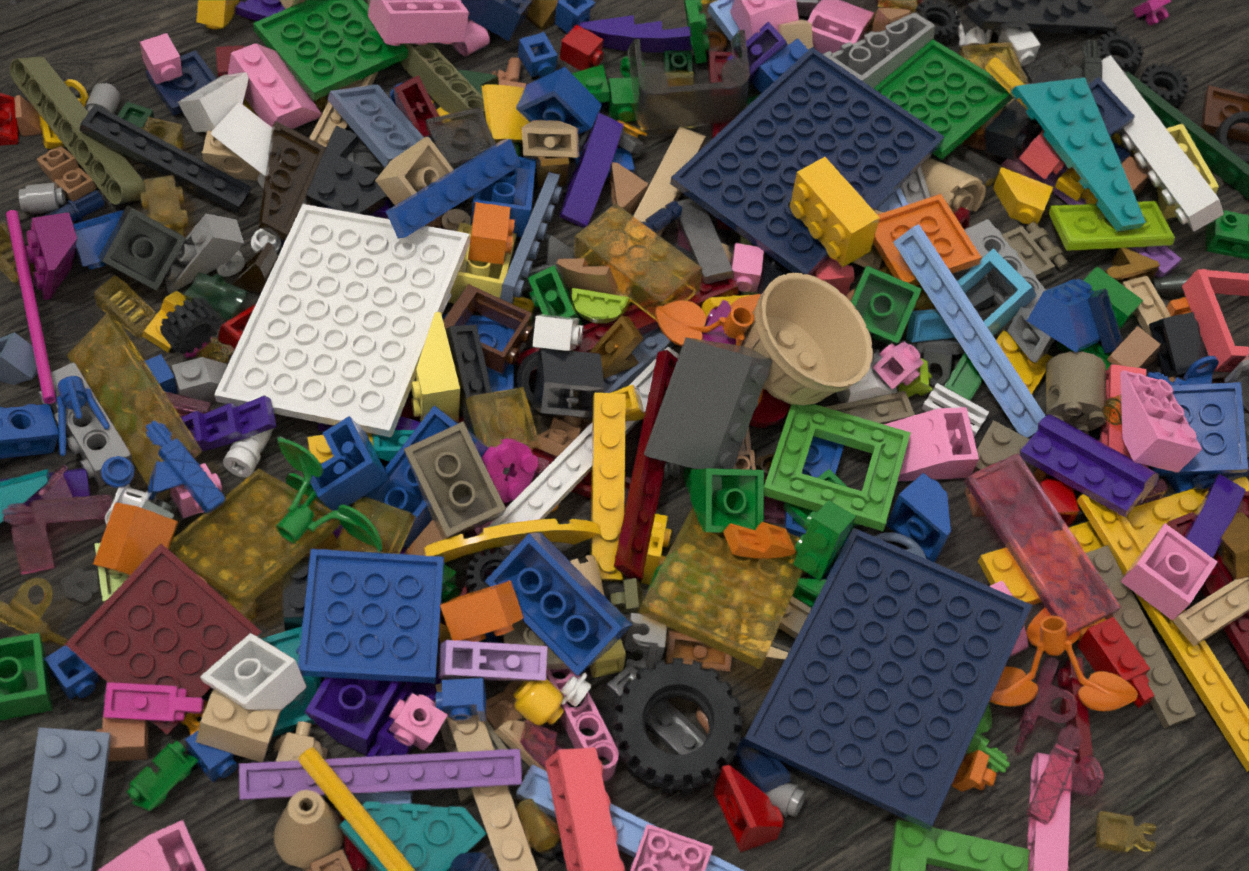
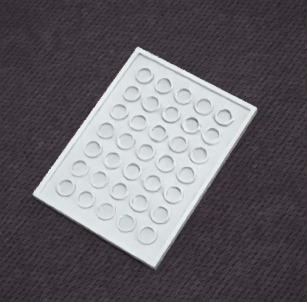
[214,204,471,437]

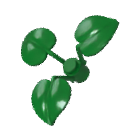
[275,436,382,553]

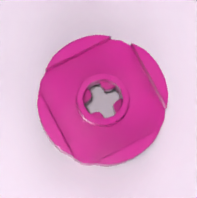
[481,438,538,503]

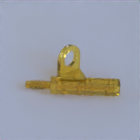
[0,578,68,646]

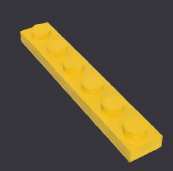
[591,393,626,582]

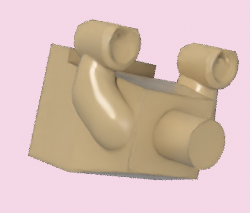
[274,721,328,762]

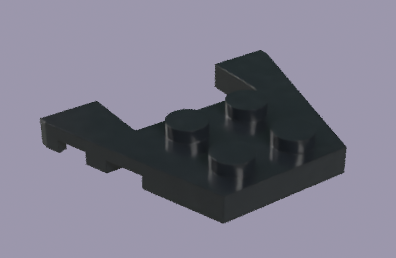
[306,126,389,216]

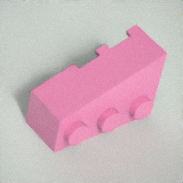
[368,0,469,46]

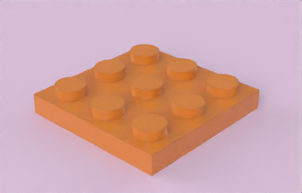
[873,194,982,286]

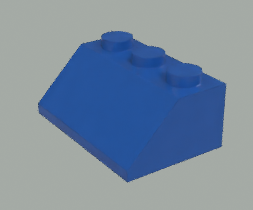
[1027,279,1101,353]

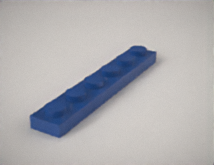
[386,139,521,239]

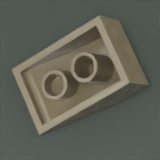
[404,422,506,539]

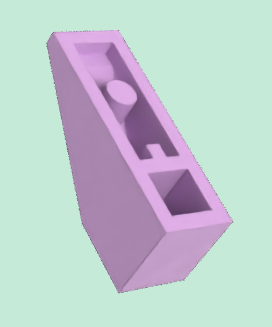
[438,640,547,681]

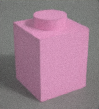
[140,33,183,84]
[731,243,764,293]

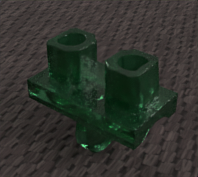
[184,272,248,320]

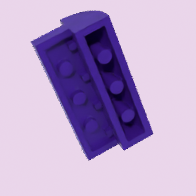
[1020,414,1159,518]

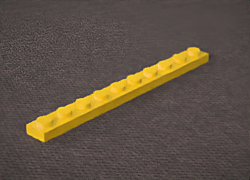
[1077,494,1249,772]

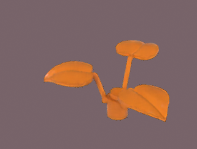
[655,294,763,406]
[990,602,1138,711]

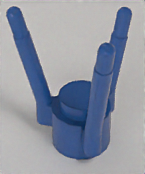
[56,376,110,456]

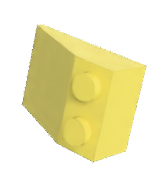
[448,223,517,304]
[411,312,460,422]

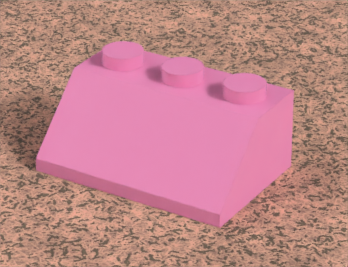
[228,43,322,129]

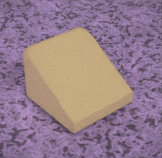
[778,20,813,49]

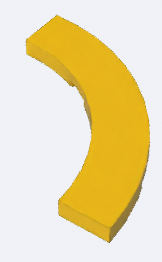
[424,519,601,563]

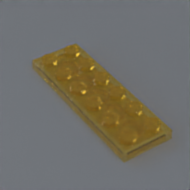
[67,313,202,493]

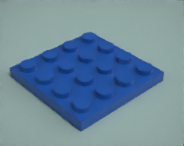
[298,549,444,683]

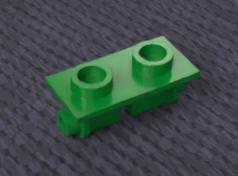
[126,741,199,811]

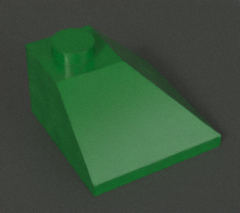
[691,468,764,533]

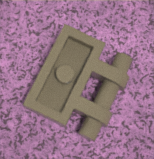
[1002,222,1069,279]

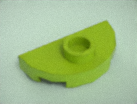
[572,288,631,323]

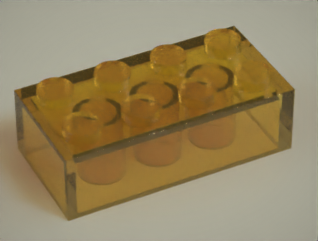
[575,203,702,321]

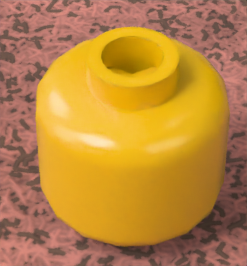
[513,679,564,726]

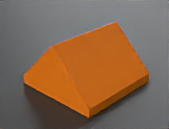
[93,502,178,576]

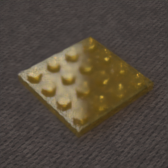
[169,469,341,607]

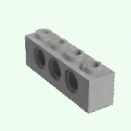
[964,219,1046,321]
[38,362,135,487]

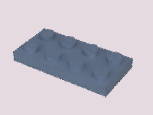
[328,84,424,167]
[18,728,112,871]

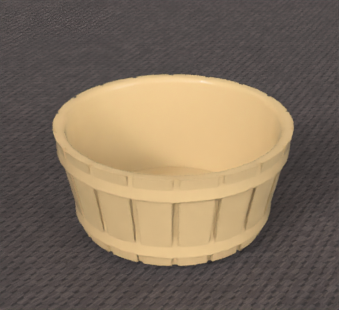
[741,273,873,405]

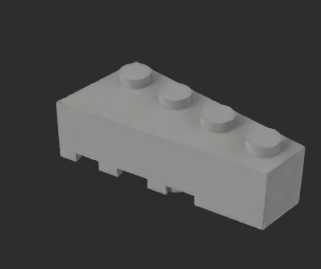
[823,13,935,88]

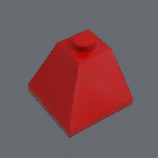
[713,764,783,853]

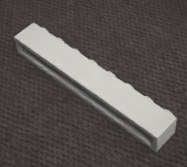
[1102,55,1224,232]

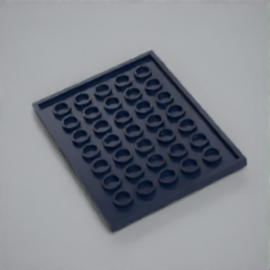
[670,47,944,275]
[744,528,1033,831]

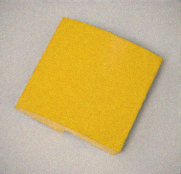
[482,85,530,144]

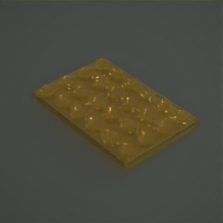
[638,507,803,669]

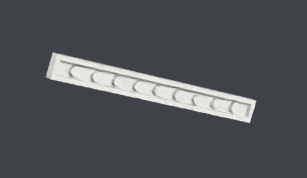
[483,347,679,554]

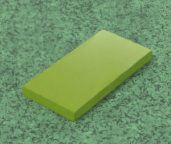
[1049,201,1175,251]

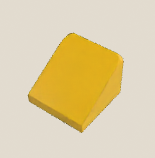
[611,384,645,421]

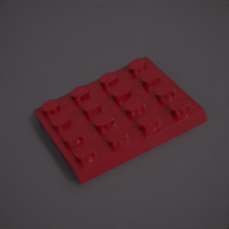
[65,543,262,736]

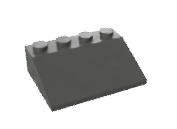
[644,337,772,469]

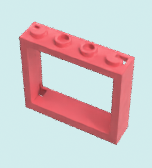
[1182,269,1249,373]

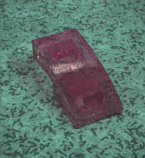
[520,720,563,770]

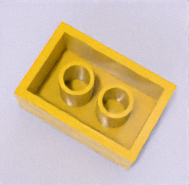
[790,157,880,267]

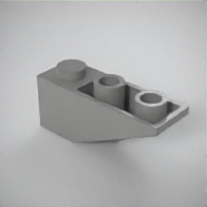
[164,214,244,293]

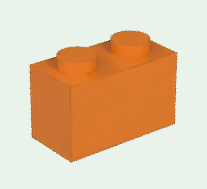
[468,202,515,265]
[440,580,524,642]

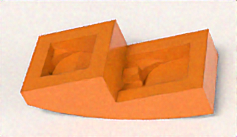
[723,522,796,559]

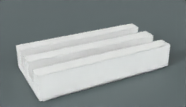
[922,383,989,437]

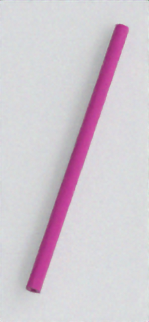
[6,210,57,404]

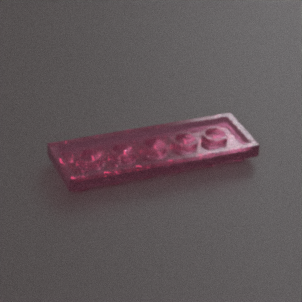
[964,453,1121,637]

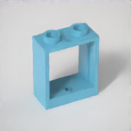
[957,248,1037,336]

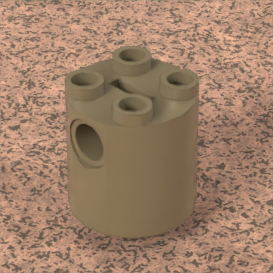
[1046,351,1107,435]

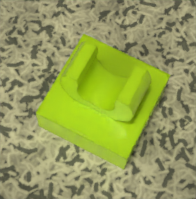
[899,358,932,398]

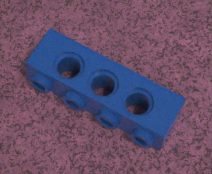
[0,404,59,459]

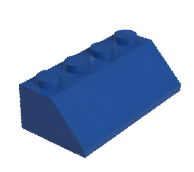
[356,405,489,548]
[485,532,632,676]

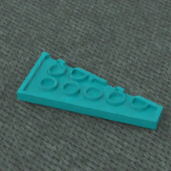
[1011,77,1146,231]

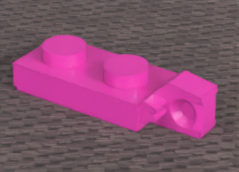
[103,682,204,722]

